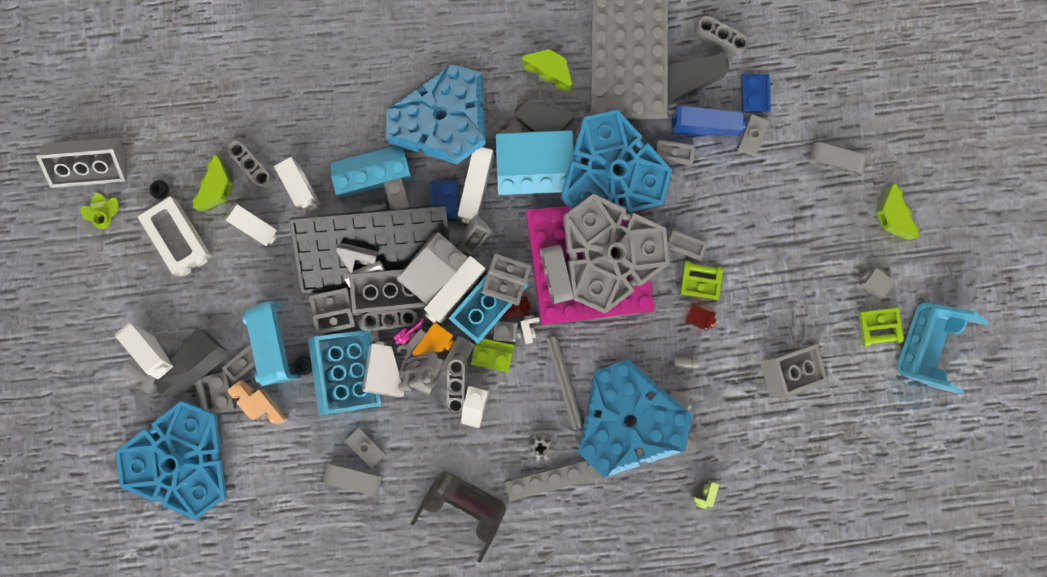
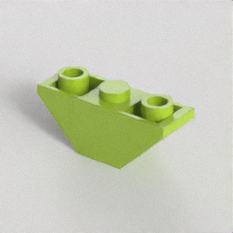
[521,49,572,92]
[192,155,234,212]
[876,184,919,240]

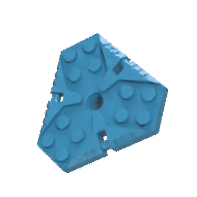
[386,64,486,164]
[561,109,672,213]
[578,359,693,478]
[115,400,227,520]

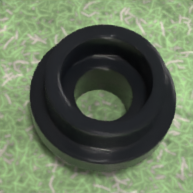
[150,180,170,199]
[294,356,312,375]

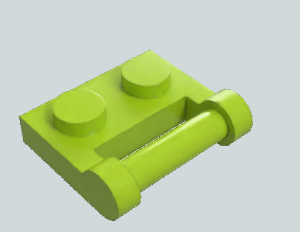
[680,261,723,300]
[858,308,904,347]

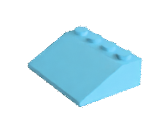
[496,130,574,195]
[308,331,381,416]

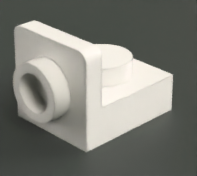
[520,315,540,345]

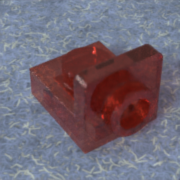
[501,296,530,318]
[684,304,717,331]

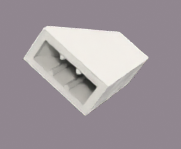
[224,202,277,246]
[115,322,173,379]
[362,341,404,397]
[461,386,489,428]

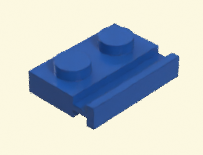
[741,74,771,113]
[430,181,458,220]

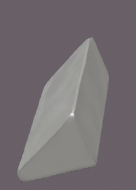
[456,215,492,256]

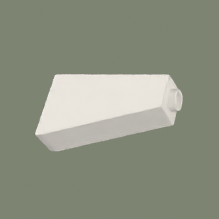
[458,147,494,224]

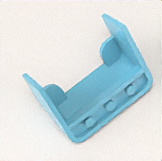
[242,300,300,386]
[897,303,988,395]

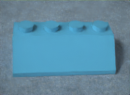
[330,145,413,199]
[448,271,528,344]

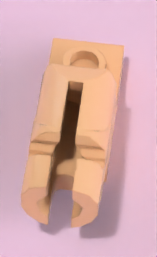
[227,380,288,425]

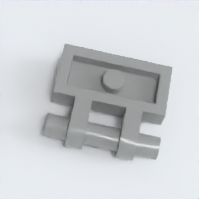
[398,351,437,391]

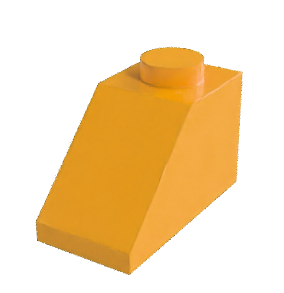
[412,322,455,356]

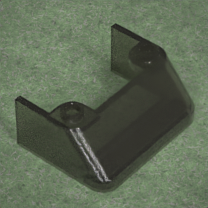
[410,471,506,563]

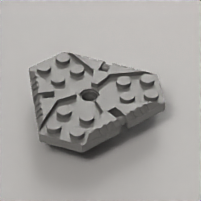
[563,194,669,314]

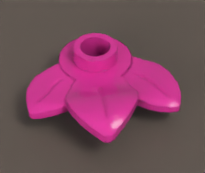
[393,318,424,345]

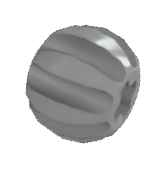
[526,433,555,463]

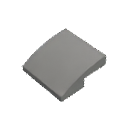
[481,253,531,305]

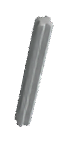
[547,336,583,430]

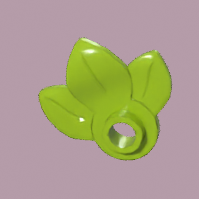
[80,193,119,229]

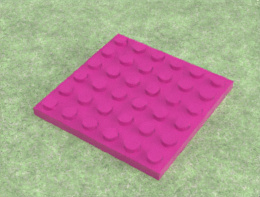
[526,200,654,325]

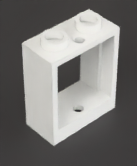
[274,157,321,213]

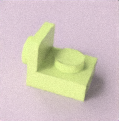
[691,480,719,509]

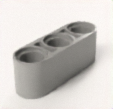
[695,16,749,56]
[228,141,274,189]
[808,142,867,176]
[540,245,573,304]
[358,309,418,332]
[447,355,467,415]
[323,462,382,496]

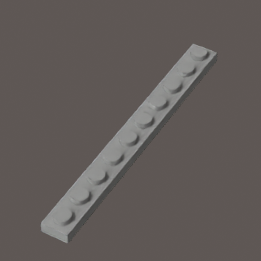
[505,432,698,501]

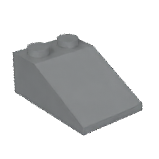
[396,232,468,304]
[760,344,828,398]

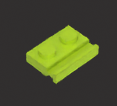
[471,339,514,372]

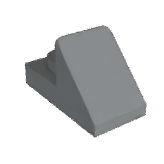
[336,242,378,273]

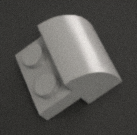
[309,287,356,335]

